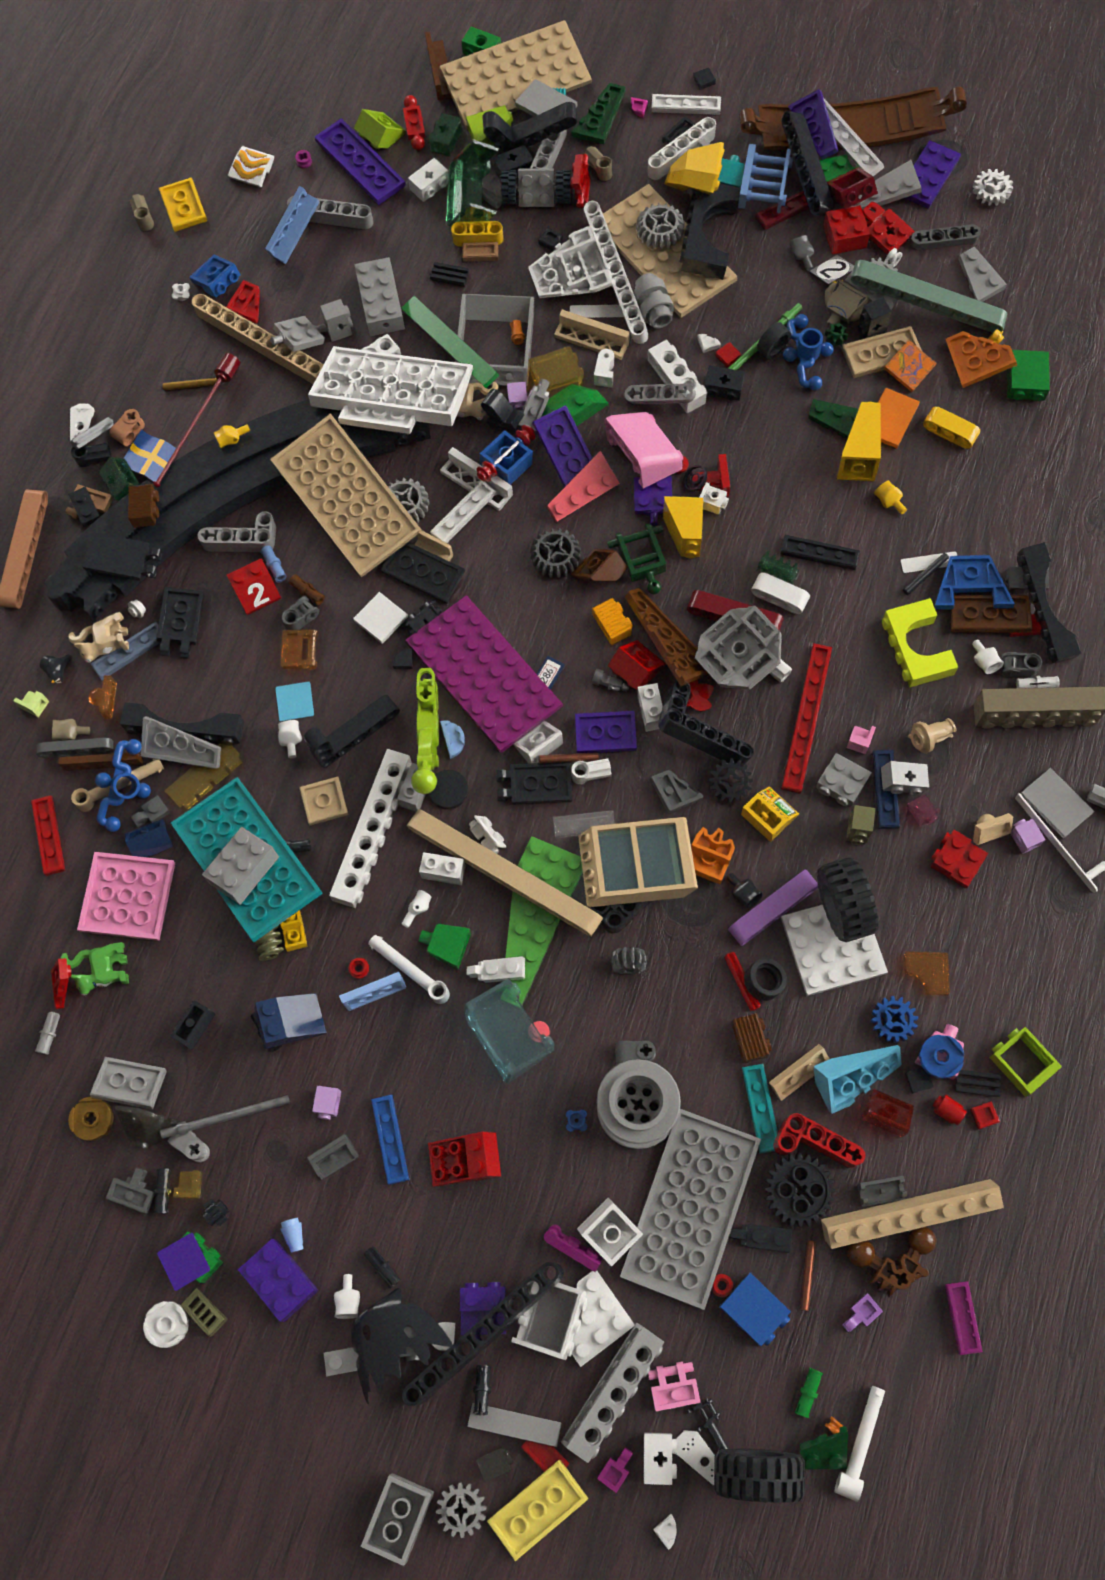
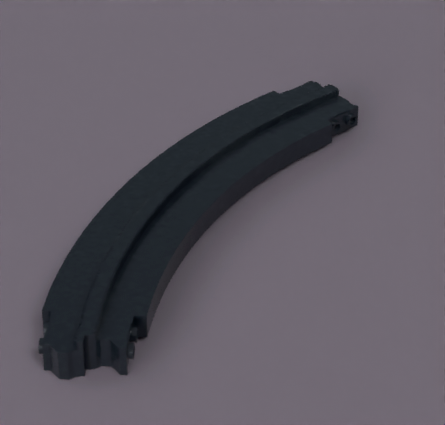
[44,399,431,623]

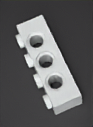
[648,340,707,413]

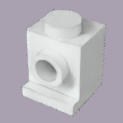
[699,482,729,515]

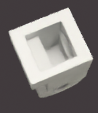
[594,349,614,388]

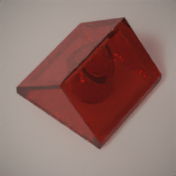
[862,1089,914,1137]

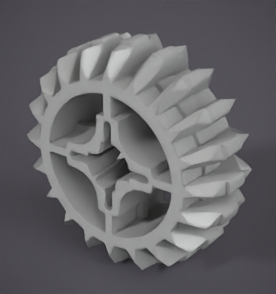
[636,203,685,250]
[388,477,430,523]

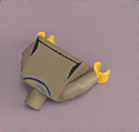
[825,279,869,325]

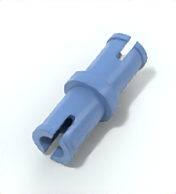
[260,546,287,582]

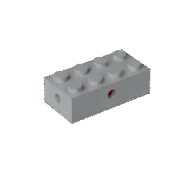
[354,257,405,336]

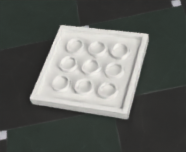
[781,905,888,996]

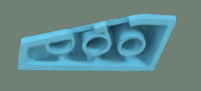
[813,1045,902,1114]

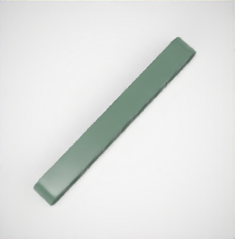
[850,260,1007,333]

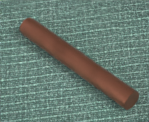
[538,752,599,763]
[800,1241,816,1311]

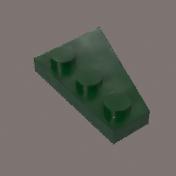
[808,399,859,438]

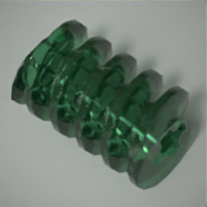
[756,550,800,585]

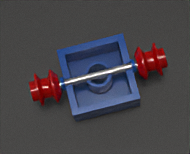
[477,425,536,485]

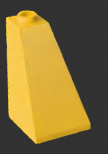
[837,402,881,481]

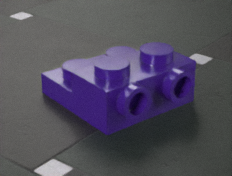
[460,1282,506,1335]

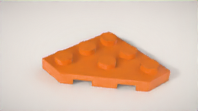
[946,331,1017,388]

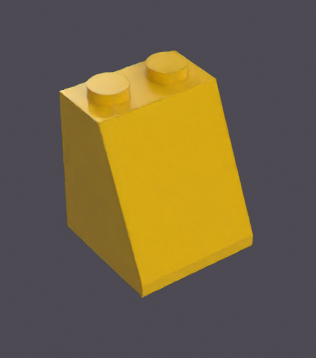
[663,496,703,558]

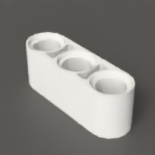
[751,573,810,614]

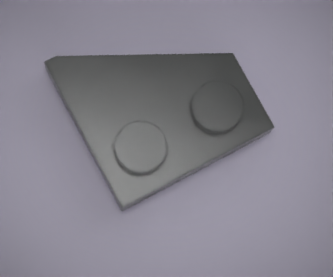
[650,770,703,814]

